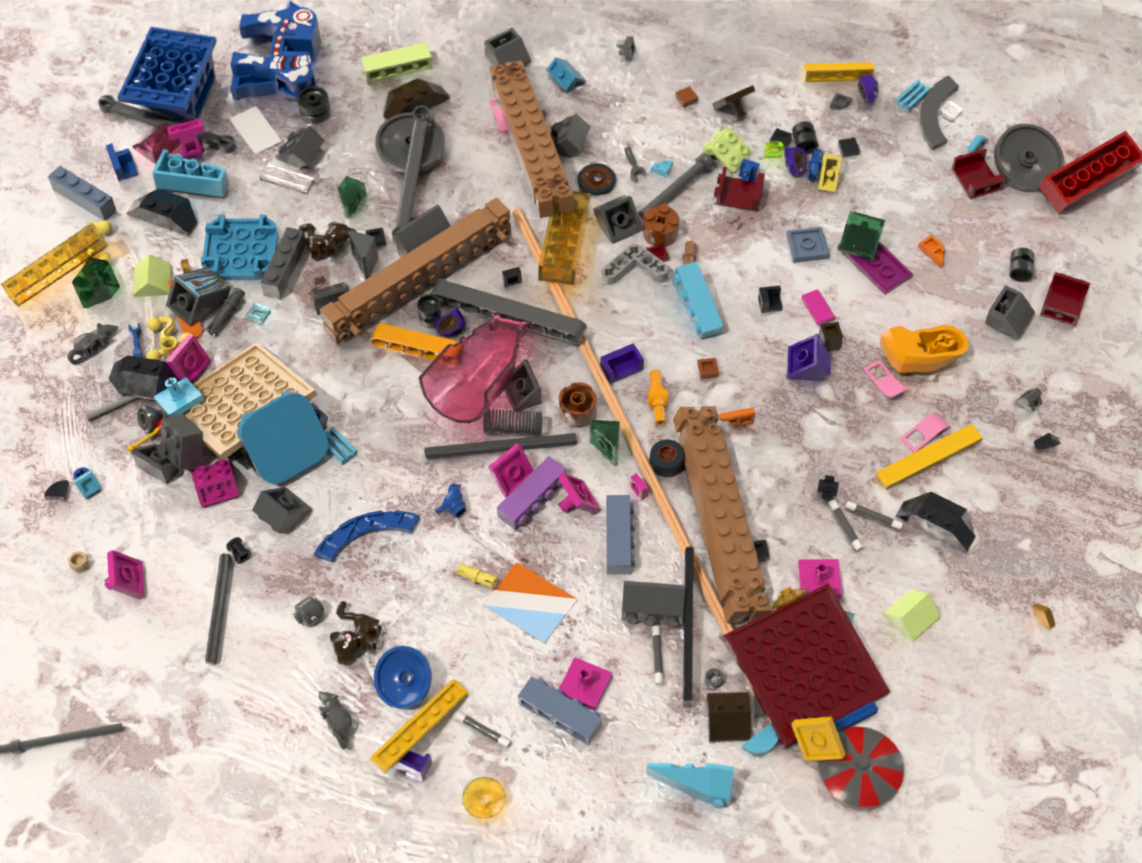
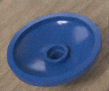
[374,646,432,709]

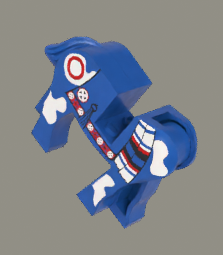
[230,1,321,101]

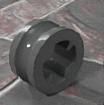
[705,668,724,689]

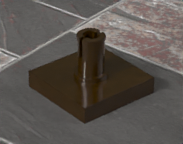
[712,85,756,118]

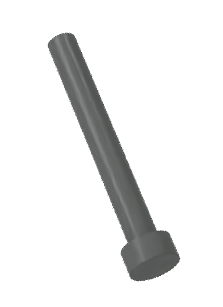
[639,153,714,219]

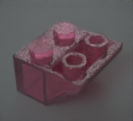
[132,122,181,165]

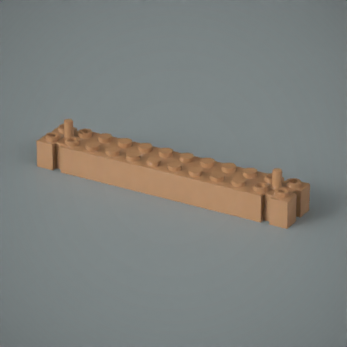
[489,61,575,218]
[320,197,511,344]
[673,406,772,623]

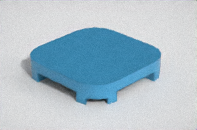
[201,214,278,280]
[236,391,329,484]

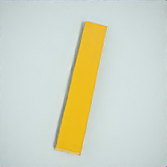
[875,424,983,490]
[369,678,468,774]

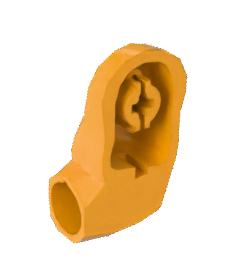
[880,325,969,373]

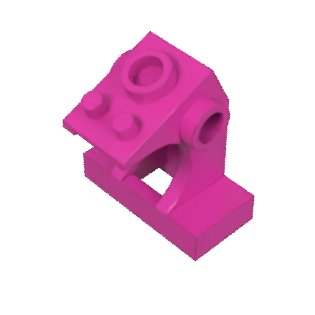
[167,118,205,161]

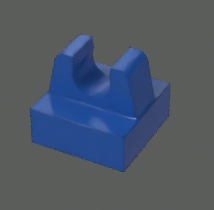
[739,158,760,182]

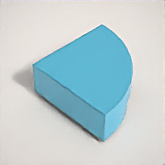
[967,135,989,152]
[651,160,673,178]

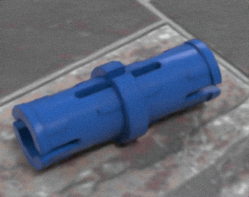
[807,149,823,182]

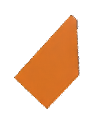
[918,235,944,268]
[719,407,755,426]

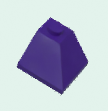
[787,334,831,381]

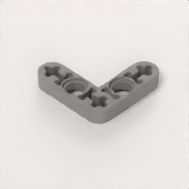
[601,244,669,284]

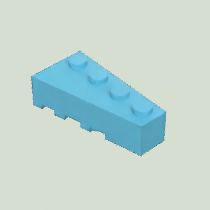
[152,149,229,197]
[672,261,724,339]

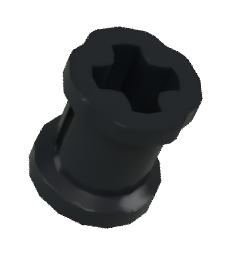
[226,537,252,564]

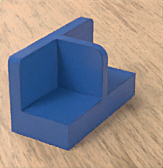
[105,143,138,181]

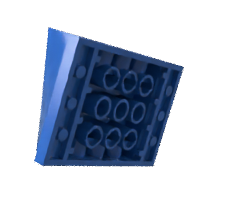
[117,27,217,122]

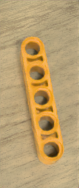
[371,323,463,365]

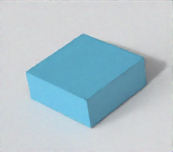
[73,471,102,498]

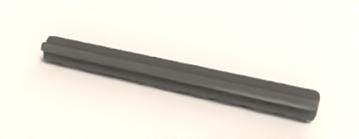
[205,553,231,665]

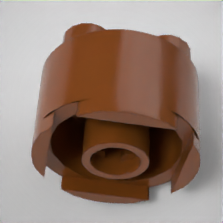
[643,204,679,247]
[559,382,597,427]

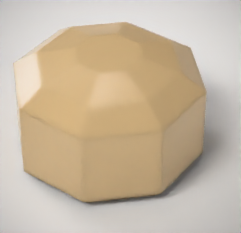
[68,551,89,572]

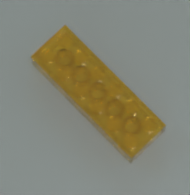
[538,191,591,285]

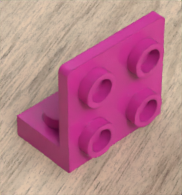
[191,460,239,507]

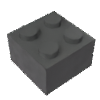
[159,414,203,470]

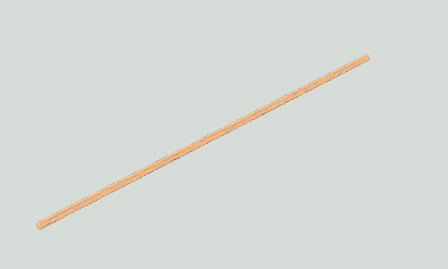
[512,208,754,695]

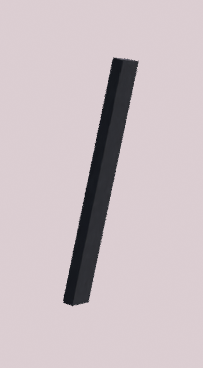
[683,547,694,708]

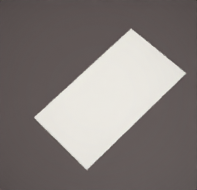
[229,106,282,154]

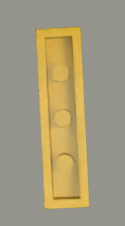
[803,62,874,82]

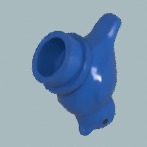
[435,483,467,518]

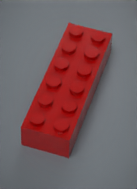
[1038,131,1142,214]

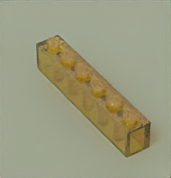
[1,222,109,307]

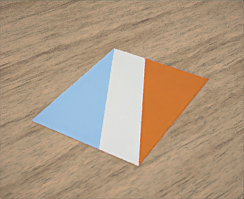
[483,562,577,643]

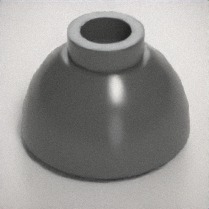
[137,406,163,432]

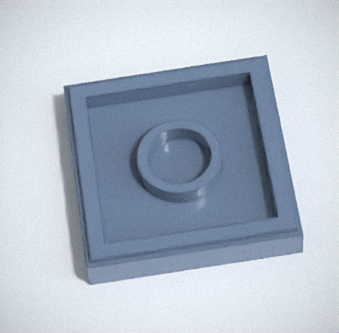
[786,227,829,263]

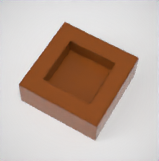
[675,86,698,108]
[697,358,719,379]

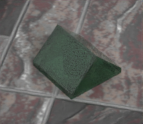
[590,420,620,467]

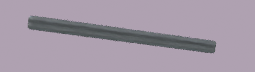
[424,433,577,458]

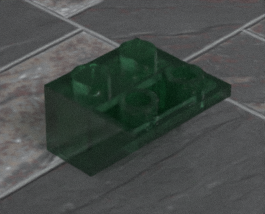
[838,210,885,260]
[72,257,120,309]

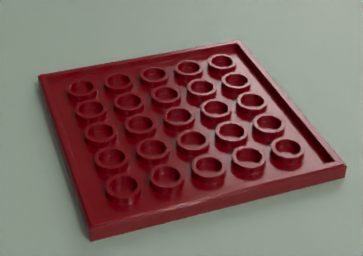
[722,583,890,748]

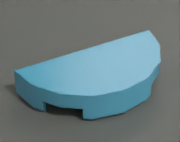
[742,724,778,755]

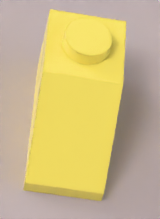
[818,153,842,192]

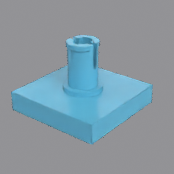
[154,377,204,417]

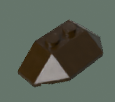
[383,78,450,120]

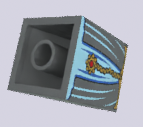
[166,267,231,326]

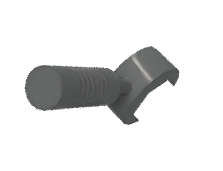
[624,147,646,183]

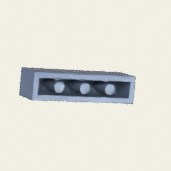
[48,166,116,220]
[606,495,635,574]
[518,676,602,746]

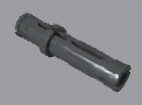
[205,287,245,336]

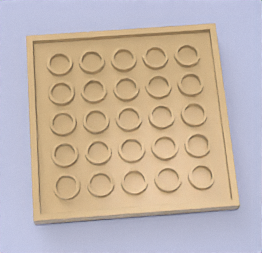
[183,342,317,460]

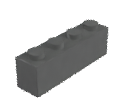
[260,227,306,300]

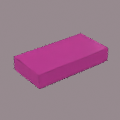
[801,289,835,326]

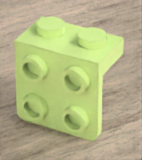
[700,126,751,173]

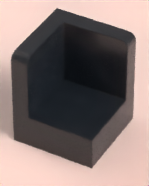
[758,285,783,313]

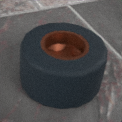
[649,439,685,477]

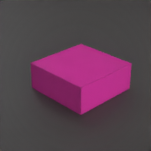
[630,473,648,500]

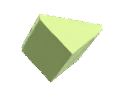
[133,254,171,297]
[883,589,941,642]

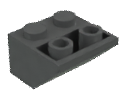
[484,28,531,67]
[550,113,591,157]
[275,126,325,168]
[985,285,1035,339]

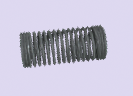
[483,409,542,436]

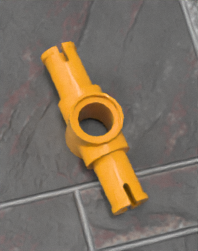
[648,370,668,426]

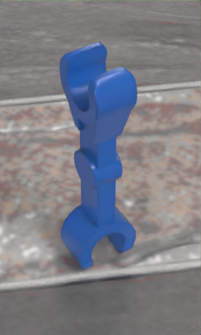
[128,323,143,358]

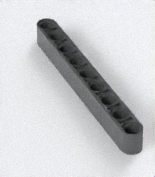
[431,279,587,344]

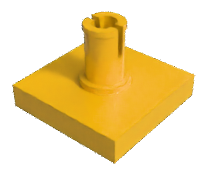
[791,717,845,761]

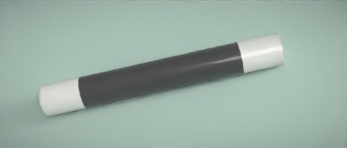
[829,500,864,552]
[845,501,903,530]
[652,626,664,685]
[454,711,511,748]

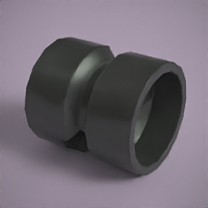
[792,121,818,155]
[1009,247,1035,282]
[417,294,442,329]

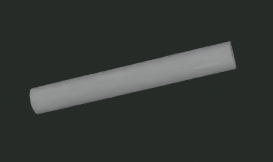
[85,396,138,421]

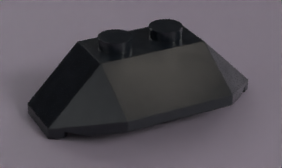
[127,188,198,236]
[109,355,180,400]
[895,492,976,553]

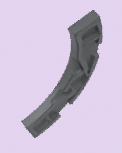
[919,75,959,150]

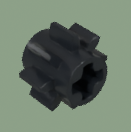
[817,475,839,500]

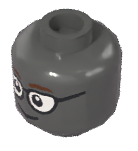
[293,596,325,627]

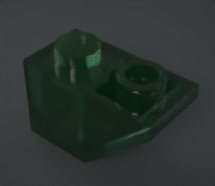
[337,176,367,219]

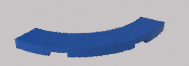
[314,510,420,563]

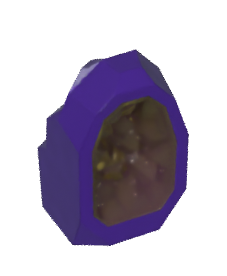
[858,74,879,103]
[784,147,807,176]
[434,308,467,335]

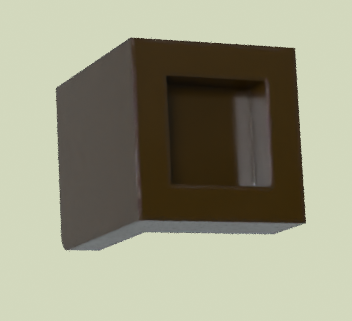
[819,322,843,351]

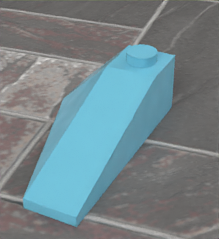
[646,763,734,808]

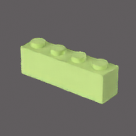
[361,43,432,83]

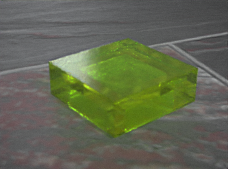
[764,142,783,159]

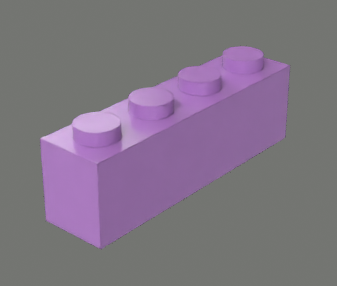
[497,456,567,530]

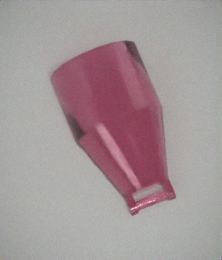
[419,315,529,423]

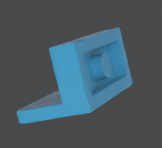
[546,57,586,92]

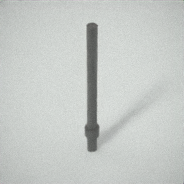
[0,723,123,754]

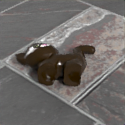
[299,222,356,260]
[330,601,382,665]

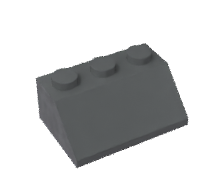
[395,204,451,257]
[621,581,685,627]

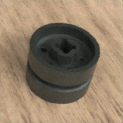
[297,86,331,124]

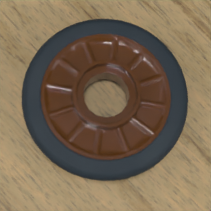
[577,163,616,194]

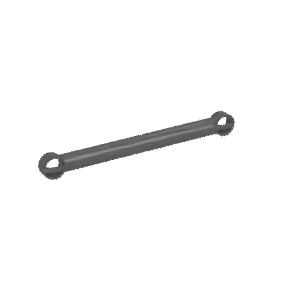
[98,95,236,154]
[392,105,431,244]

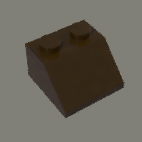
[706,692,751,743]

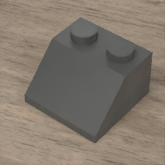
[593,195,643,243]
[252,487,312,533]

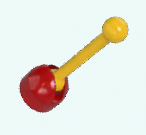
[127,418,163,452]

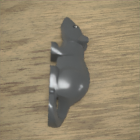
[67,323,118,365]
[318,691,352,750]

